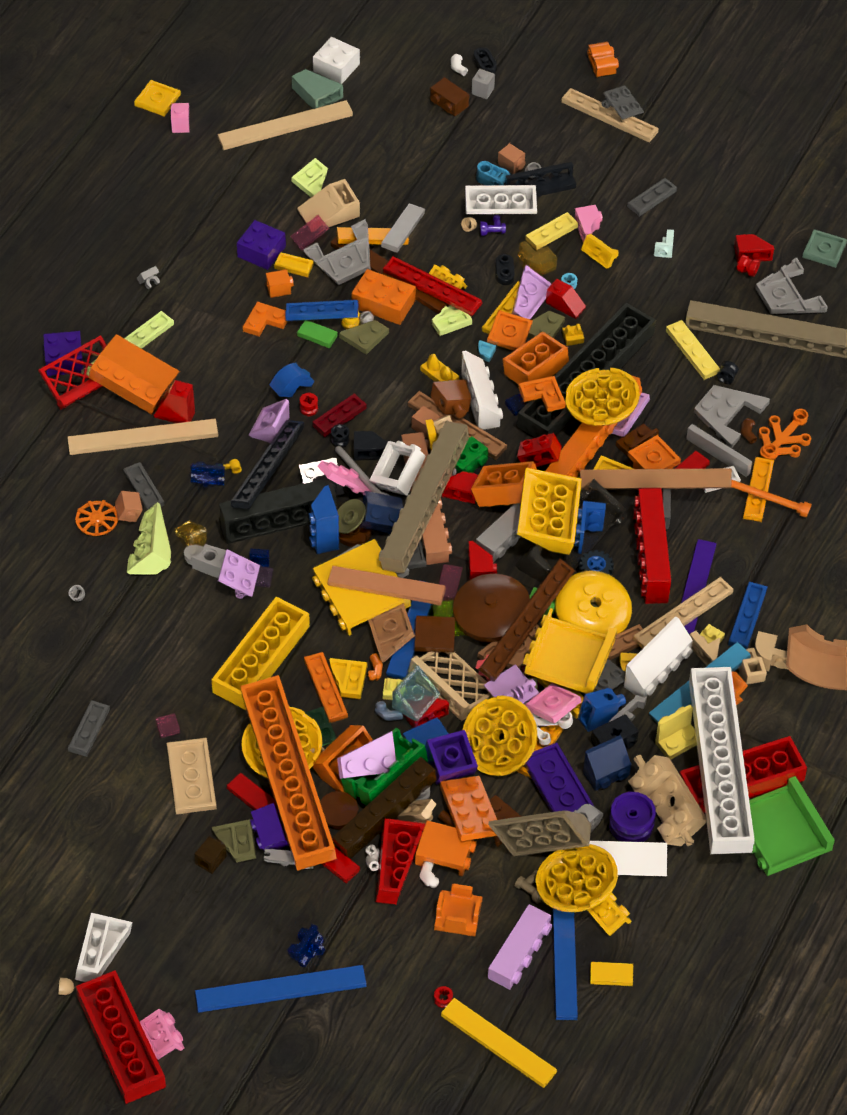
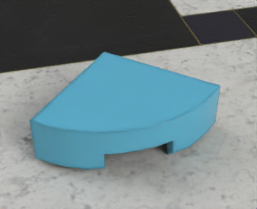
[478,340,496,362]

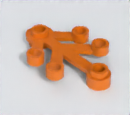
[758,409,811,460]

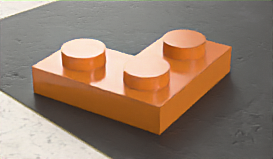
[243,302,288,337]
[519,376,566,412]

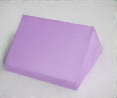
[249,399,290,443]

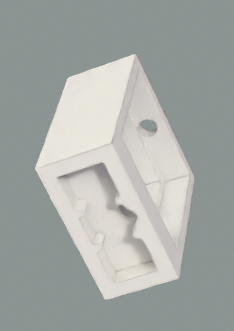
[369,441,426,496]

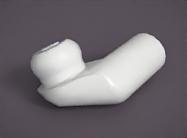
[365,845,380,871]
[420,861,439,888]

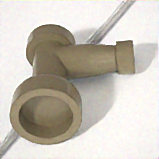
[515,870,542,904]

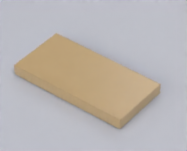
[167,738,217,814]

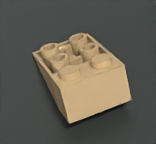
[297,179,360,233]

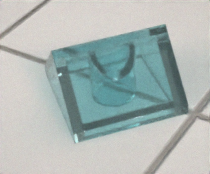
[392,665,440,721]

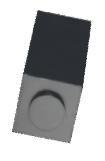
[354,431,388,461]

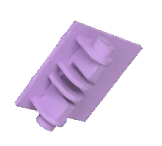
[218,549,260,599]
[484,664,539,704]

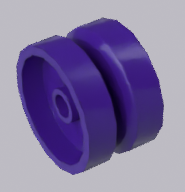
[609,792,656,842]

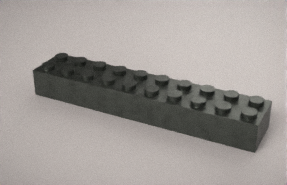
[517,303,656,438]

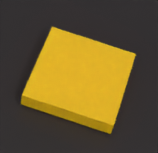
[134,80,181,117]

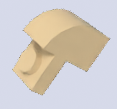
[754,631,788,671]
[739,648,767,685]

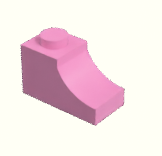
[171,103,189,133]
[575,205,602,243]

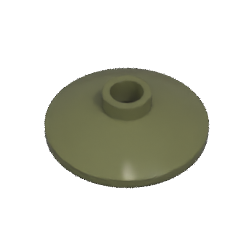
[337,499,365,534]

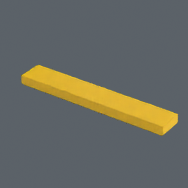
[441,998,557,1088]

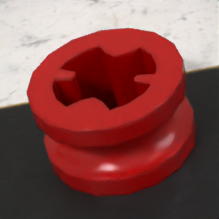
[434,986,453,1008]

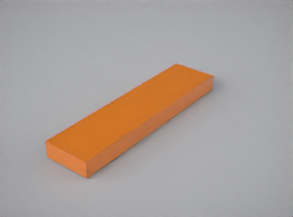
[304,652,348,723]

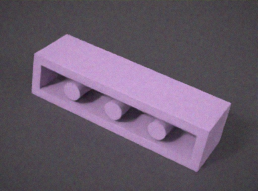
[488,904,552,990]

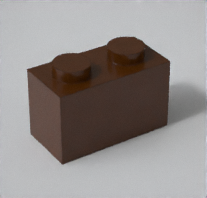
[430,77,469,117]

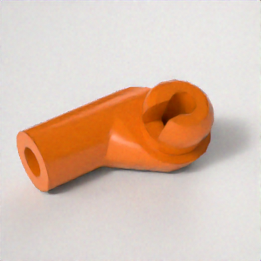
[368,653,383,681]

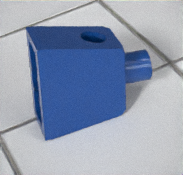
[578,688,626,732]

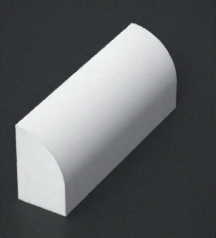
[589,841,667,876]

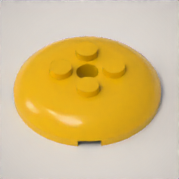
[565,368,640,426]
[555,571,632,635]
[463,696,537,776]
[242,707,322,778]
[536,844,618,912]

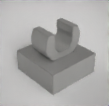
[137,266,160,289]

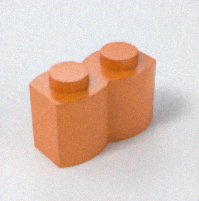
[587,42,619,77]

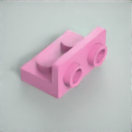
[140,1009,184,1060]

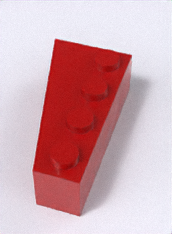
[376,818,425,905]

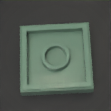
[802,229,847,268]

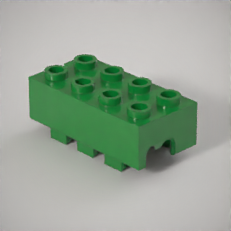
[341,728,428,806]

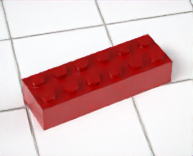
[633,488,671,604]
[679,736,807,813]
[76,970,166,1104]

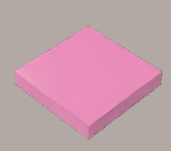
[525,683,582,724]

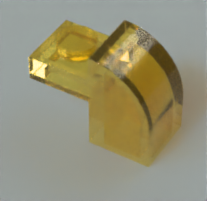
[518,241,557,275]

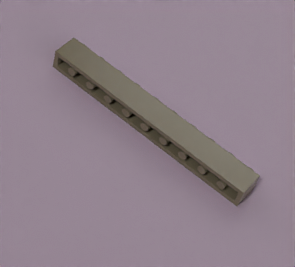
[685,300,847,358]
[379,421,469,574]

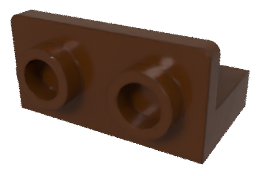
[616,423,659,460]

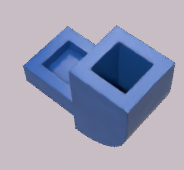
[269,363,315,397]

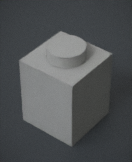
[472,69,495,99]

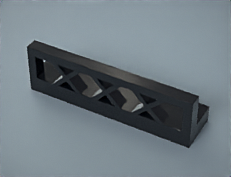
[505,162,577,197]

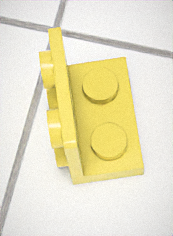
[655,704,697,760]

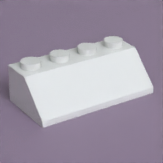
[465,185,537,214]
[461,351,503,430]
[624,616,693,697]

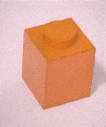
[266,269,294,298]

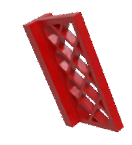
[38,335,107,410]

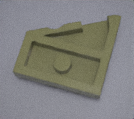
[528,311,565,339]
[339,320,389,354]
[212,819,256,862]

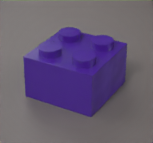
[237,220,286,270]
[43,331,84,376]
[425,730,478,785]

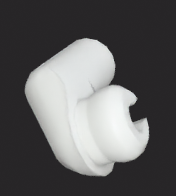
[451,54,468,76]

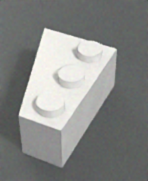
[75,913,132,982]

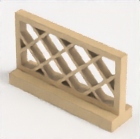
[408,652,493,721]

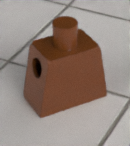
[431,379,471,418]

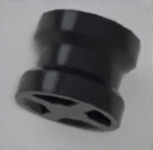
[717,361,739,384]
[331,424,349,448]

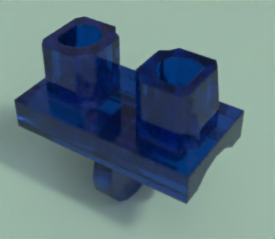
[191,461,225,487]
[288,924,325,967]

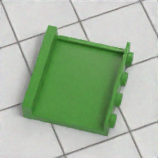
[749,776,835,876]

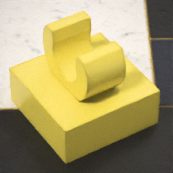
[700,624,725,644]
[383,678,404,701]

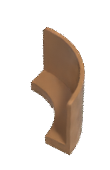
[786,625,847,690]

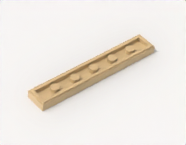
[562,88,659,143]
[633,577,733,649]

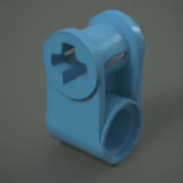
[476,161,510,186]

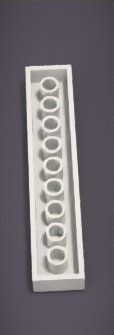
[689,667,754,854]

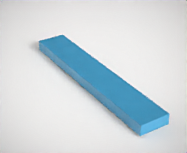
[649,642,751,724]

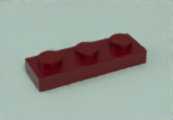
[312,393,367,437]

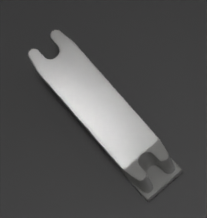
[609,695,647,722]
[264,849,313,869]

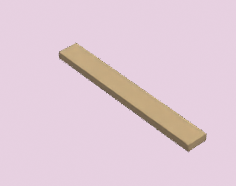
[218,100,353,150]
[68,419,218,455]

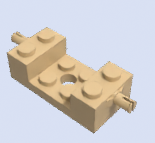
[628,755,707,846]

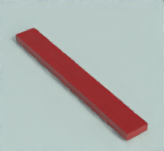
[227,773,360,883]

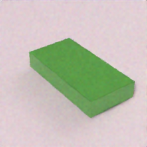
[297,320,338,348]

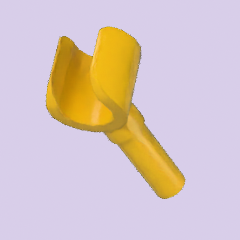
[214,459,242,474]

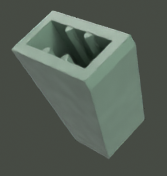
[292,69,343,109]

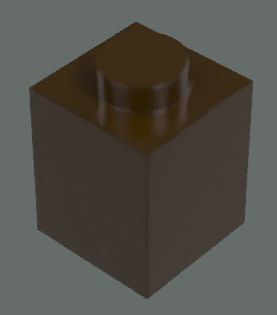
[194,836,227,874]

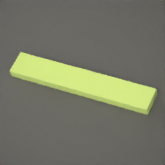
[81,311,174,376]

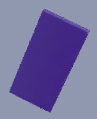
[524,742,594,812]

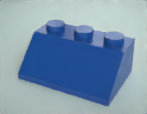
[308,485,339,554]

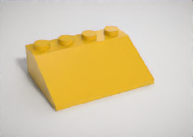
[517,468,582,555]

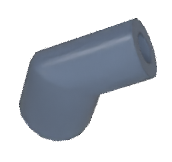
[375,701,403,721]

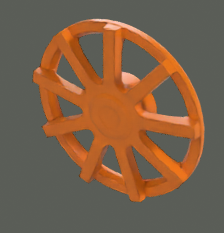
[75,500,118,536]

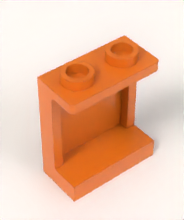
[415,820,477,876]

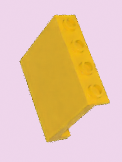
[312,539,411,636]
[523,608,617,694]

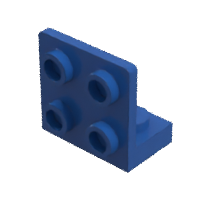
[575,501,606,554]

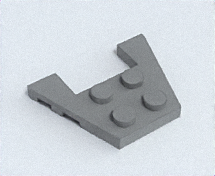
[303,219,371,285]
[755,258,827,314]
[694,385,770,448]

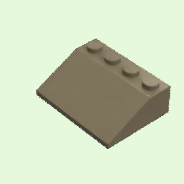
[488,810,591,856]

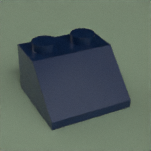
[360,491,404,534]
[583,735,631,791]

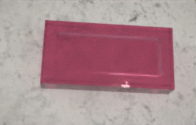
[291,215,329,250]
[439,564,463,602]

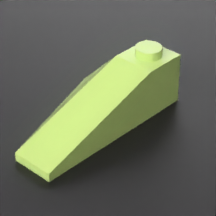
[127,502,171,574]

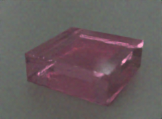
[156,713,180,738]

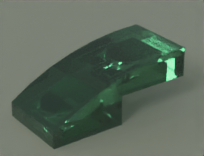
[305,707,336,746]

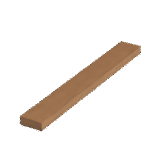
[580,468,732,490]

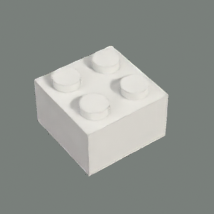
[313,37,360,84]

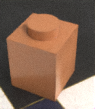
[498,143,525,174]
[412,406,441,438]
[115,491,143,522]

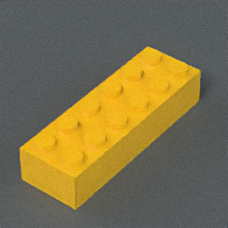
[212,597,310,710]

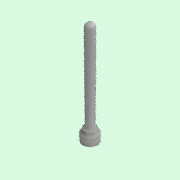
[335,446,390,496]

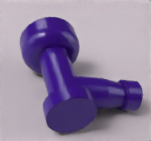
[480,215,506,236]

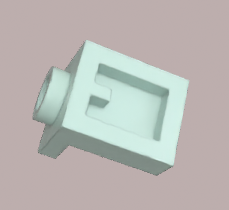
[654,230,674,258]

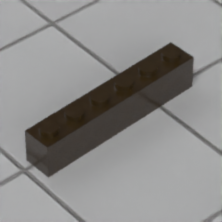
[332,757,437,859]

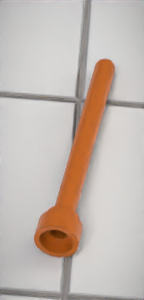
[732,480,812,518]

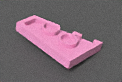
[317,461,371,495]

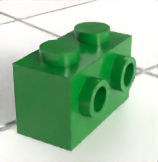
[455,436,488,474]

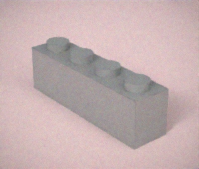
[476,503,521,562]

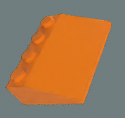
[88,334,179,415]

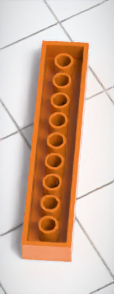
[240,675,337,871]

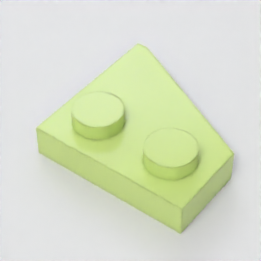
[291,158,328,197]
[432,305,472,336]

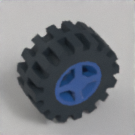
[579,550,614,576]

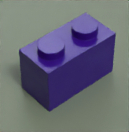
[250,803,289,851]

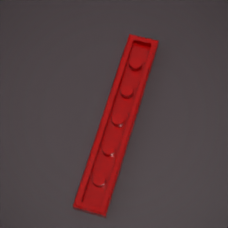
[383,256,482,316]

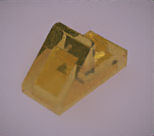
[174,521,207,547]

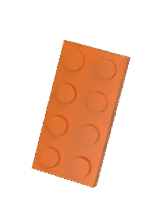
[440,776,497,841]

